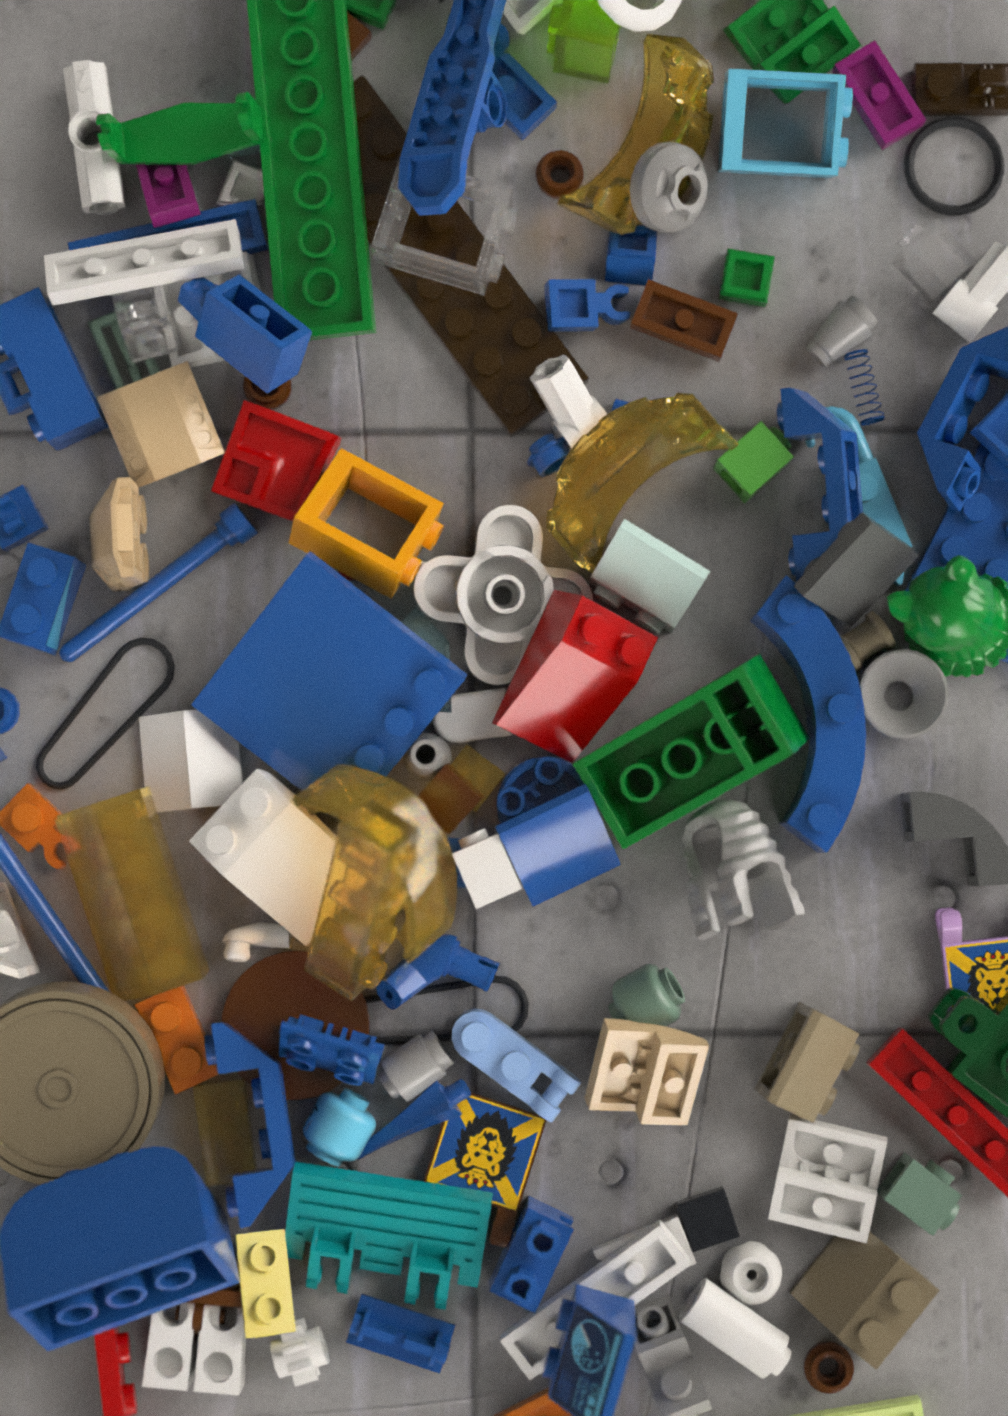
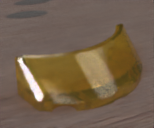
[557,34,715,235]
[546,393,739,574]
[292,764,458,964]

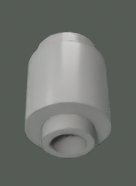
[378,1031,454,1102]

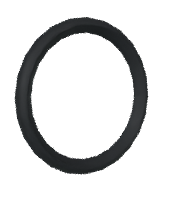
[904,117,1004,215]

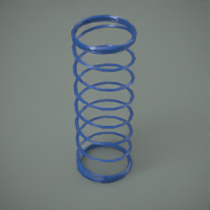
[843,349,885,425]

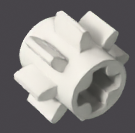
[270,1318,329,1387]

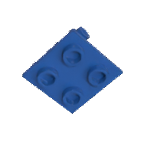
[279,1014,385,1086]

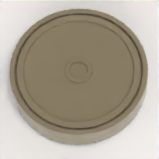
[0,981,165,1185]

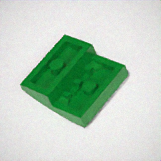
[722,0,861,104]

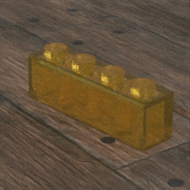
[304,799,421,1001]

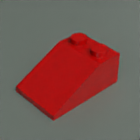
[492,590,658,763]

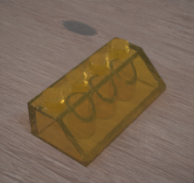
[54,786,210,1001]

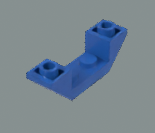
[917,326,1008,512]
[777,387,863,582]
[204,1022,296,1228]

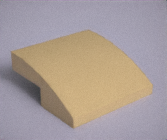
[585,1018,709,1125]

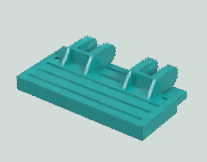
[285,1162,493,1310]

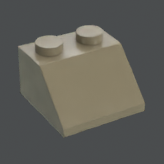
[754,1002,860,1123]
[789,1231,940,1370]

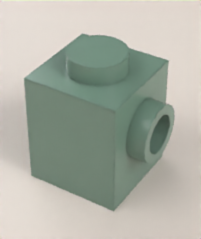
[877,1152,962,1236]

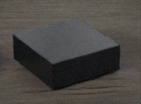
[676,1186,740,1252]

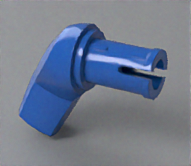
[376,934,500,1010]

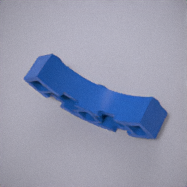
[750,575,866,853]

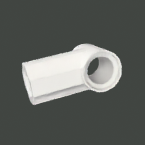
[932,241,1008,343]
[529,355,615,458]

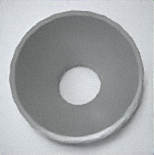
[630,142,708,233]
[859,649,949,739]

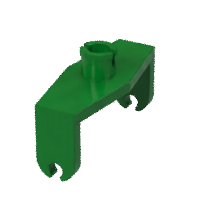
[96,92,264,165]

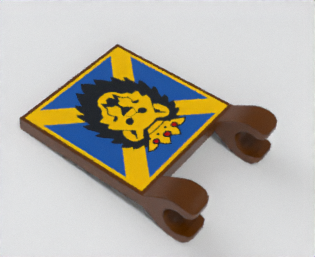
[423,1093,547,1247]

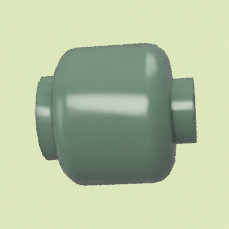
[608,964,685,1027]

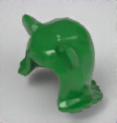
[887,555,1008,678]

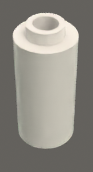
[678,1278,792,1379]

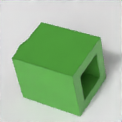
[713,421,794,504]

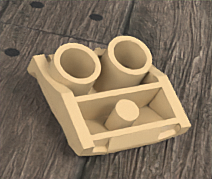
[97,361,225,488]
[89,477,149,592]

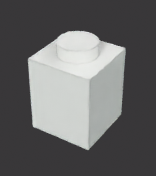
[452,828,522,909]

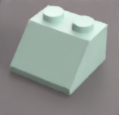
[589,519,710,634]

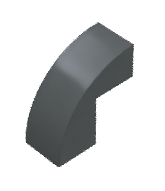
[900,792,1008,886]

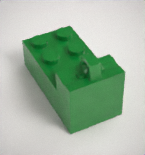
[573,653,810,850]

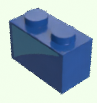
[0,542,87,656]

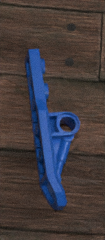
[398,0,507,216]

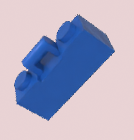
[0,287,109,451]

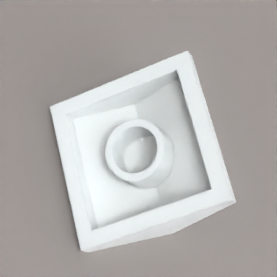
[139,710,243,814]

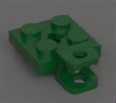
[928,987,1008,1118]

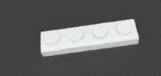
[44,219,245,306]
[500,1219,691,1380]

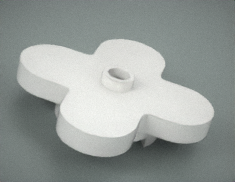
[413,505,593,685]

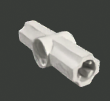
[63,60,126,215]

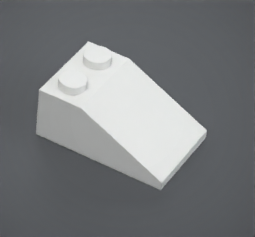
[189,768,375,946]

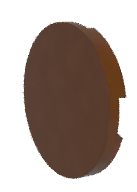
[222,950,370,1100]

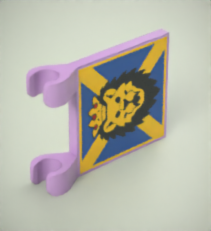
[935,907,1008,1020]

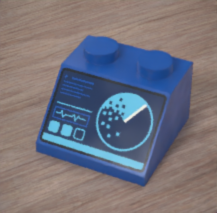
[542,1284,636,1416]

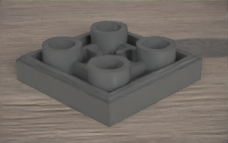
[794,512,919,627]

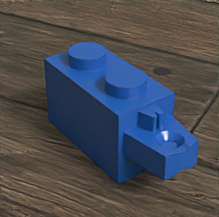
[177,274,312,393]

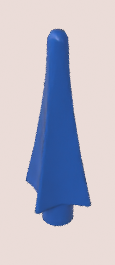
[357,1079,471,1160]

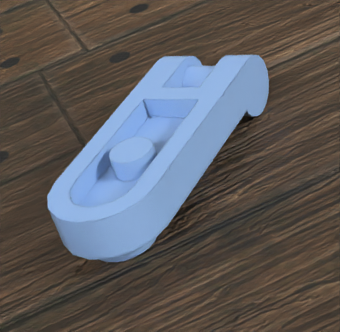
[452,1008,582,1123]

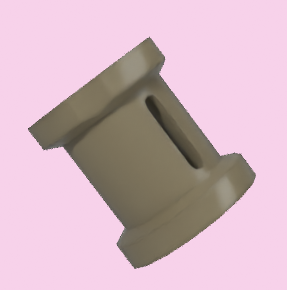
[838,611,896,673]

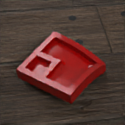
[211,400,342,522]

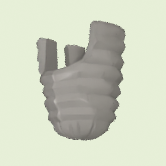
[682,799,805,941]

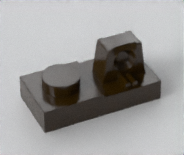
[912,63,1008,116]

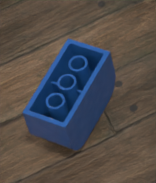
[0,1146,240,1352]

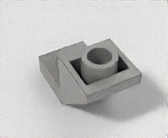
[634,1295,712,1416]

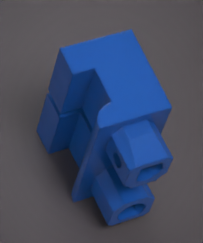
[489,1196,574,1313]

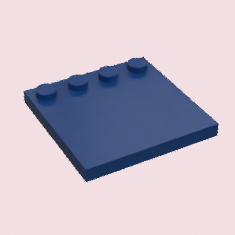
[191,551,468,825]

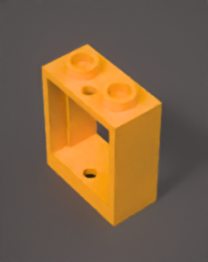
[288,448,444,599]

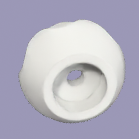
[720,1241,782,1305]

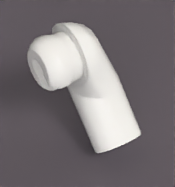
[222,922,293,962]

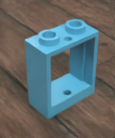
[718,69,853,178]

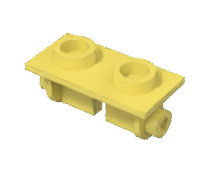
[235,1229,296,1339]

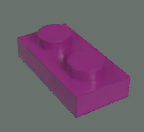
[832,40,926,151]
[136,164,201,228]

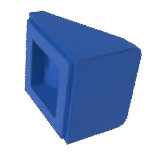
[605,223,657,286]

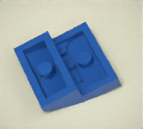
[495,784,621,907]

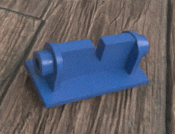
[346,1293,456,1374]

